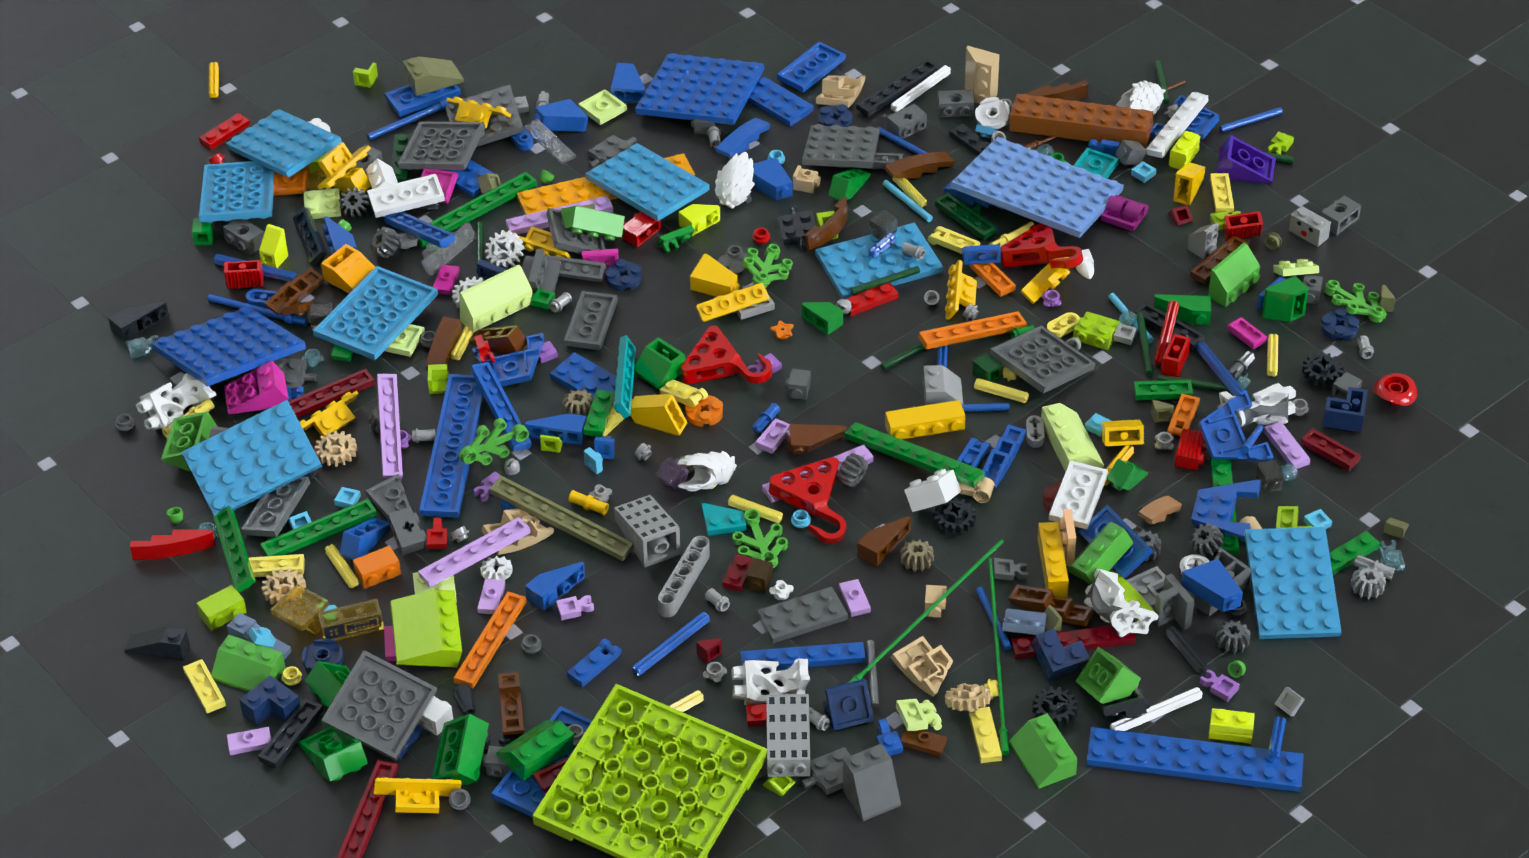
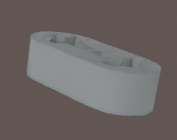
[1026,415,1045,448]

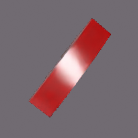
[130,530,215,560]

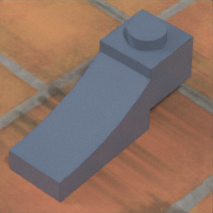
[227,613,292,660]

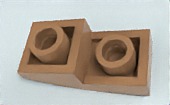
[1138,496,1182,524]

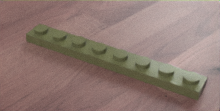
[490,475,633,561]

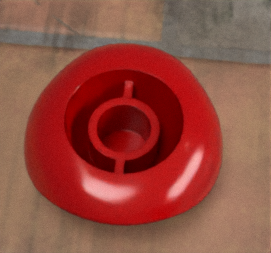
[1373,373,1417,406]

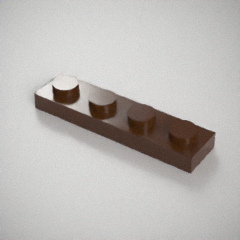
[1190,235,1249,285]

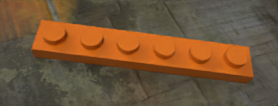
[918,311,1027,350]
[454,592,526,689]

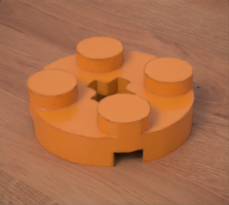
[685,395,723,427]

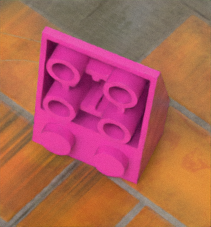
[224,361,288,414]

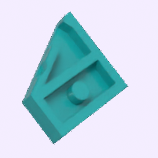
[702,503,747,536]

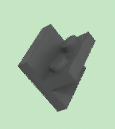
[522,249,561,293]
[1154,573,1194,630]

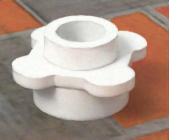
[769,580,793,600]

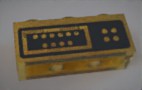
[317,598,384,641]

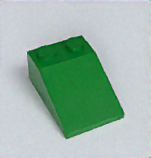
[298,727,368,782]

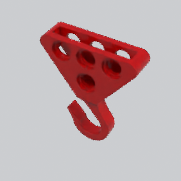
[1000,223,1083,269]
[681,326,772,385]
[768,457,846,544]

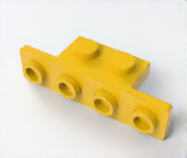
[446,96,511,128]
[317,142,371,189]
[506,226,571,258]
[1021,257,1070,304]
[945,260,977,320]
[696,283,769,322]
[299,391,359,437]
[374,777,461,813]

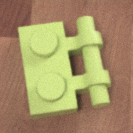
[896,699,942,731]

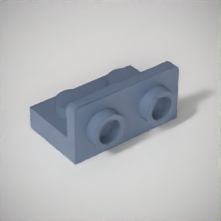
[1002,609,1047,635]

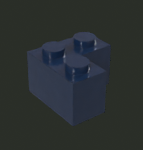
[1323,387,1368,432]
[1031,629,1090,680]
[239,675,300,726]

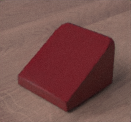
[1168,205,1193,226]
[696,638,722,664]

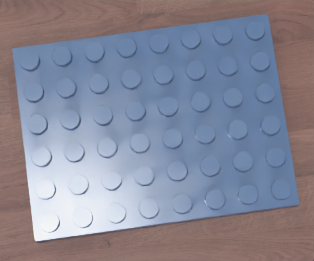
[951,137,1124,238]

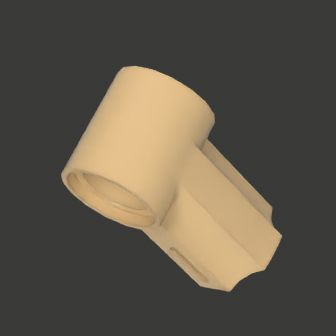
[958,477,995,503]

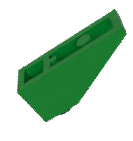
[829,168,871,201]
[1154,294,1211,325]

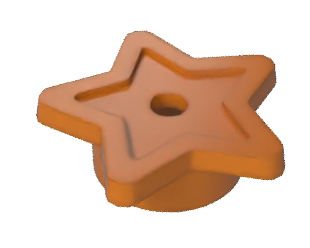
[770,320,794,339]

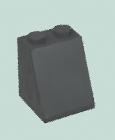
[843,744,901,821]

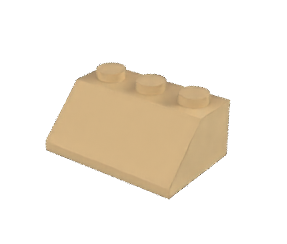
[965,46,999,104]

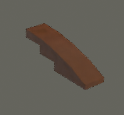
[1026,80,1089,101]
[884,152,955,178]
[265,267,324,316]
[1008,585,1094,627]

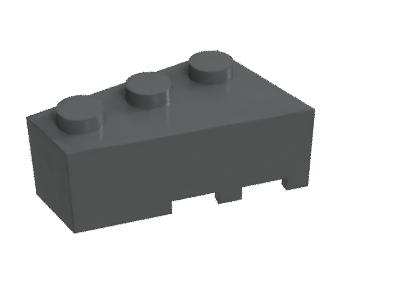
[1194,547,1251,616]

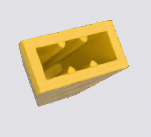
[1173,162,1205,206]
[690,254,740,297]
[631,394,688,435]

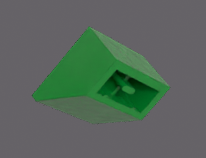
[1262,276,1309,322]
[634,337,685,390]

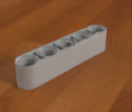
[658,536,710,618]

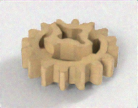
[315,431,357,467]
[262,568,306,607]
[945,683,991,712]

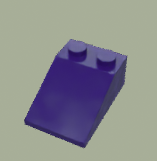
[1216,135,1276,184]

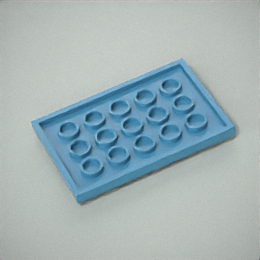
[226,109,342,178]
[585,143,710,221]
[199,161,274,223]
[815,222,943,299]
[313,266,438,360]
[182,400,322,516]
[1244,527,1342,639]

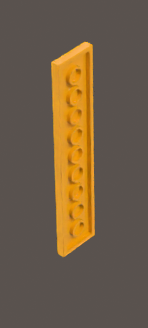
[517,154,695,215]

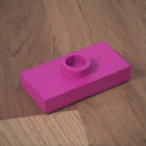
[582,249,619,267]
[433,265,460,295]
[1227,317,1267,349]

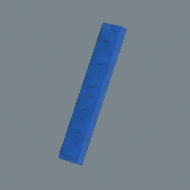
[384,212,456,248]
[470,362,532,452]
[740,642,865,671]

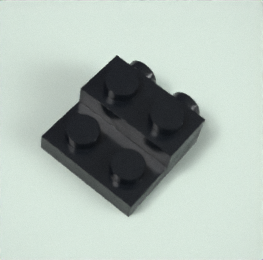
[1096,687,1150,719]

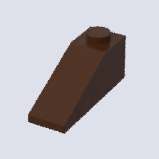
[468,325,527,355]
[786,424,847,455]
[857,516,911,567]

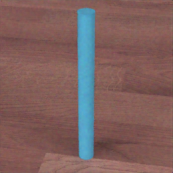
[882,180,933,222]
[1108,293,1154,343]

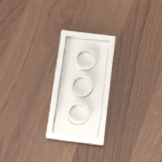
[367,174,445,218]
[1049,461,1108,529]

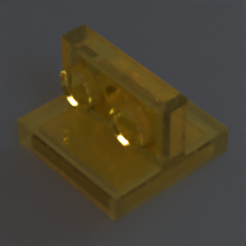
[270,584,329,634]

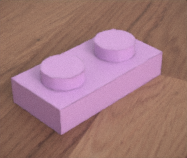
[756,418,790,454]

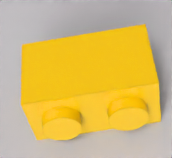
[1102,420,1144,446]

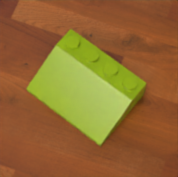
[390,589,462,668]

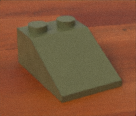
[403,56,464,96]

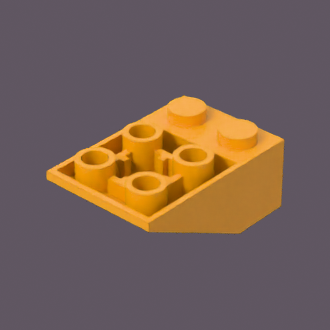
[321,244,375,294]

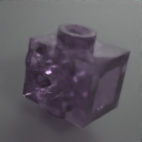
[655,456,689,491]

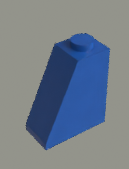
[611,63,645,103]
[533,99,588,132]
[752,157,793,201]
[1181,559,1243,612]

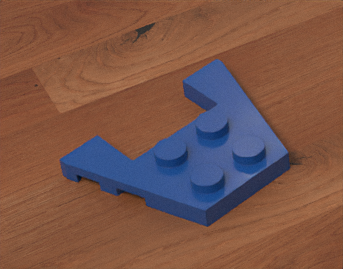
[1150,95,1219,139]
[472,333,545,386]
[1198,390,1274,461]
[1191,480,1261,542]

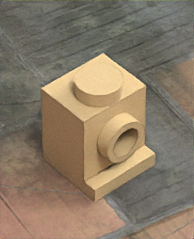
[793,165,821,193]
[925,585,947,617]

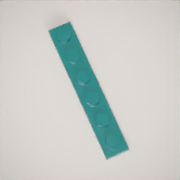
[613,335,636,419]

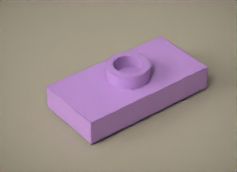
[478,579,505,614]
[839,579,871,617]
[227,727,271,755]

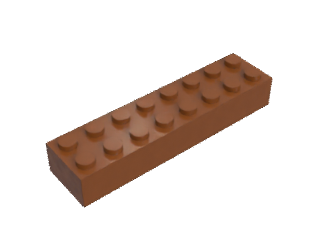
[1010,94,1153,149]

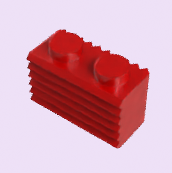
[1222,211,1263,241]
[621,212,661,248]
[224,260,264,289]
[1161,334,1190,377]
[1174,428,1207,471]

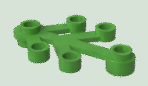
[742,244,793,288]
[1324,280,1387,322]
[459,418,529,465]
[732,509,788,568]

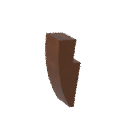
[425,316,462,370]

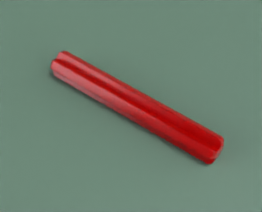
[1154,301,1179,366]

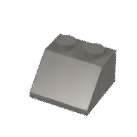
[923,365,963,405]

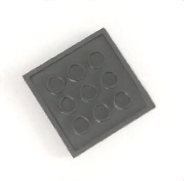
[445,85,525,147]
[398,122,485,171]
[802,124,880,168]
[990,325,1095,394]
[321,650,438,761]

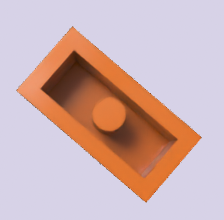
[353,546,401,589]

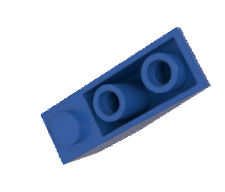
[322,216,357,255]
[525,562,585,611]

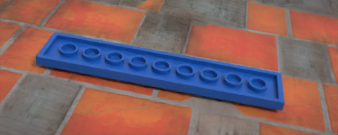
[419,374,484,518]
[1086,727,1304,792]

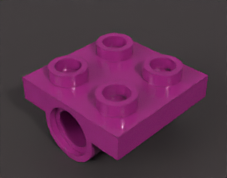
[1101,195,1149,232]

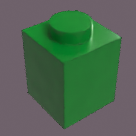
[192,218,214,246]

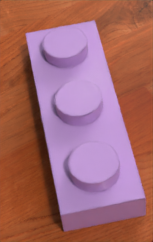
[1264,422,1310,470]

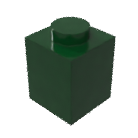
[972,353,1002,383]

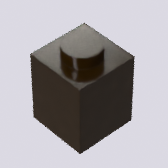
[746,558,773,593]

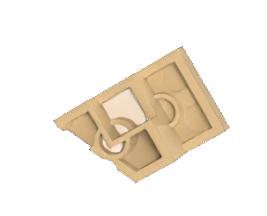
[816,76,865,108]
[482,508,554,555]
[890,636,953,697]

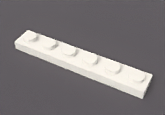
[1146,92,1208,158]

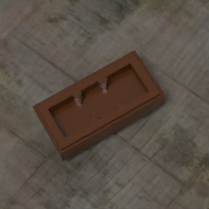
[282,301,315,316]
[901,729,948,757]

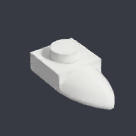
[1075,249,1094,279]

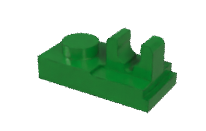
[656,224,694,254]

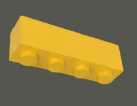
[885,400,965,439]
[1037,522,1069,597]

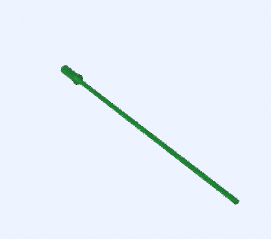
[847,539,1004,683]
[988,558,1009,756]

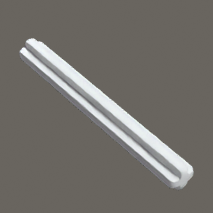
[891,65,951,112]
[1110,687,1202,731]

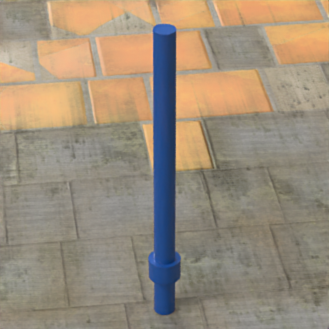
[367,96,458,140]
[207,294,308,326]

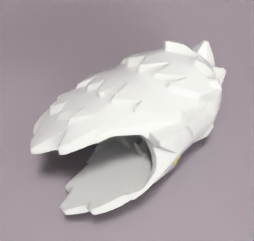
[1116,81,1165,114]
[715,152,755,209]
[678,451,737,491]

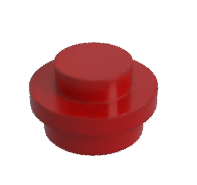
[208,153,225,164]
[752,228,770,244]

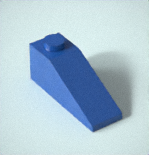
[525,413,587,445]
[339,517,390,560]

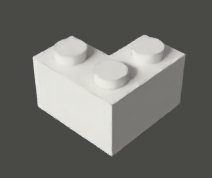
[904,469,961,512]

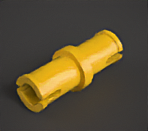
[568,490,609,515]

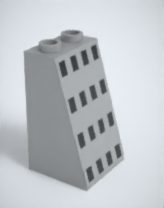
[614,495,681,568]
[767,694,810,777]

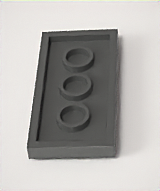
[564,291,618,350]
[241,477,311,537]
[757,587,848,644]

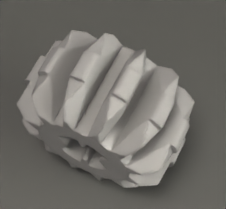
[1351,566,1386,600]

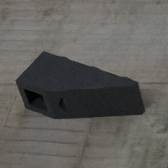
[108,301,169,342]

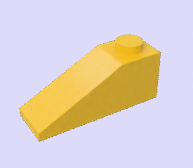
[320,168,371,194]

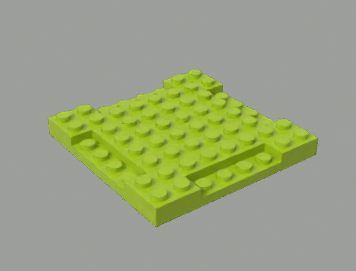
[532,684,767,858]

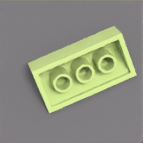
[460,265,532,333]
[1041,403,1104,472]

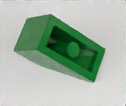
[801,302,843,335]
[1106,458,1148,491]

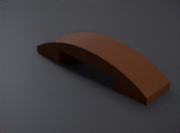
[805,197,848,250]
[498,672,524,735]

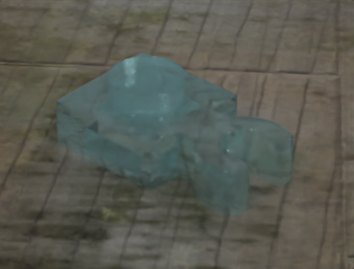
[126,335,158,359]
[1380,540,1405,571]

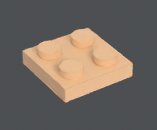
[1059,509,1076,566]

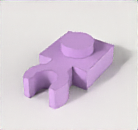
[556,595,594,620]

